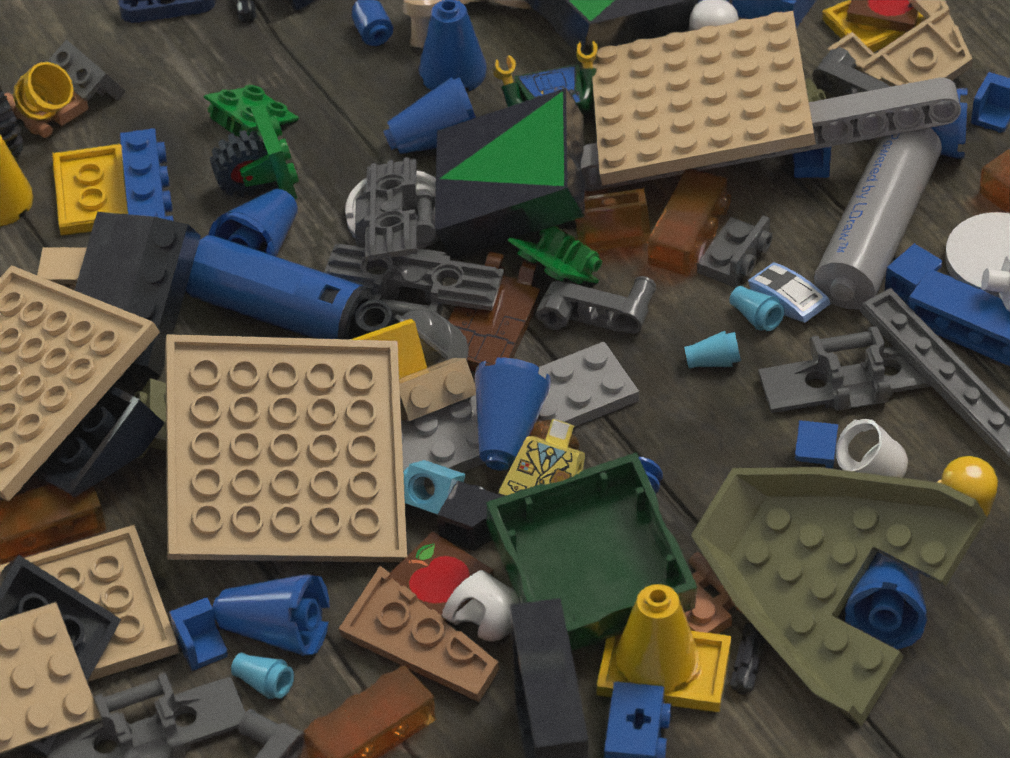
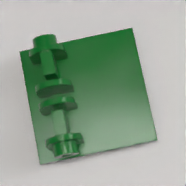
[204,85,299,137]
[508,226,602,284]

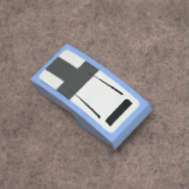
[748,262,830,323]

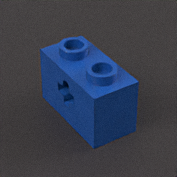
[604,682,671,758]

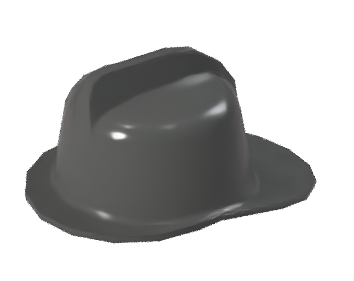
[394,309,469,368]

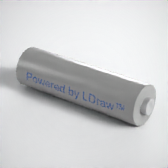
[814,128,942,309]

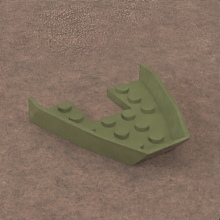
[691,467,987,727]

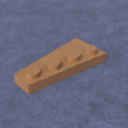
[339,566,500,702]

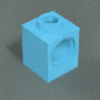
[403,460,466,514]

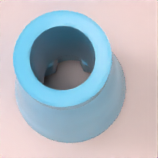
[729,286,784,331]
[684,330,741,369]
[231,653,294,699]

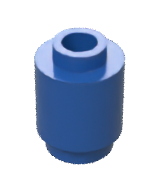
[352,0,394,46]

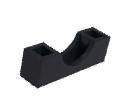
[437,481,503,551]

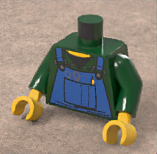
[492,41,597,125]

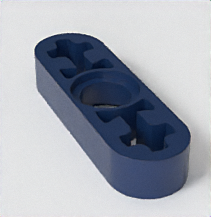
[118,0,216,23]

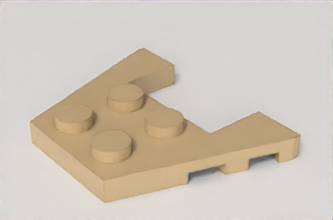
[828,0,972,87]

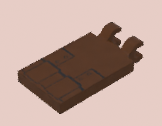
[448,252,541,372]

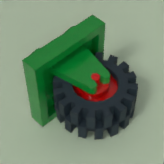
[210,104,299,199]

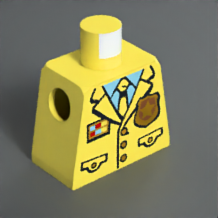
[499,419,585,495]

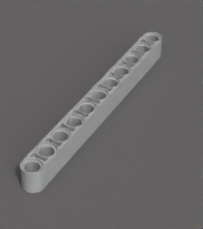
[581,78,961,191]

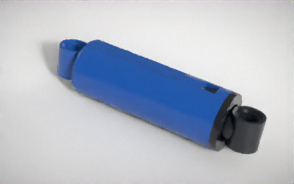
[186,235,395,340]

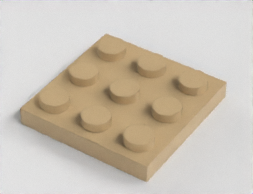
[0,602,100,754]

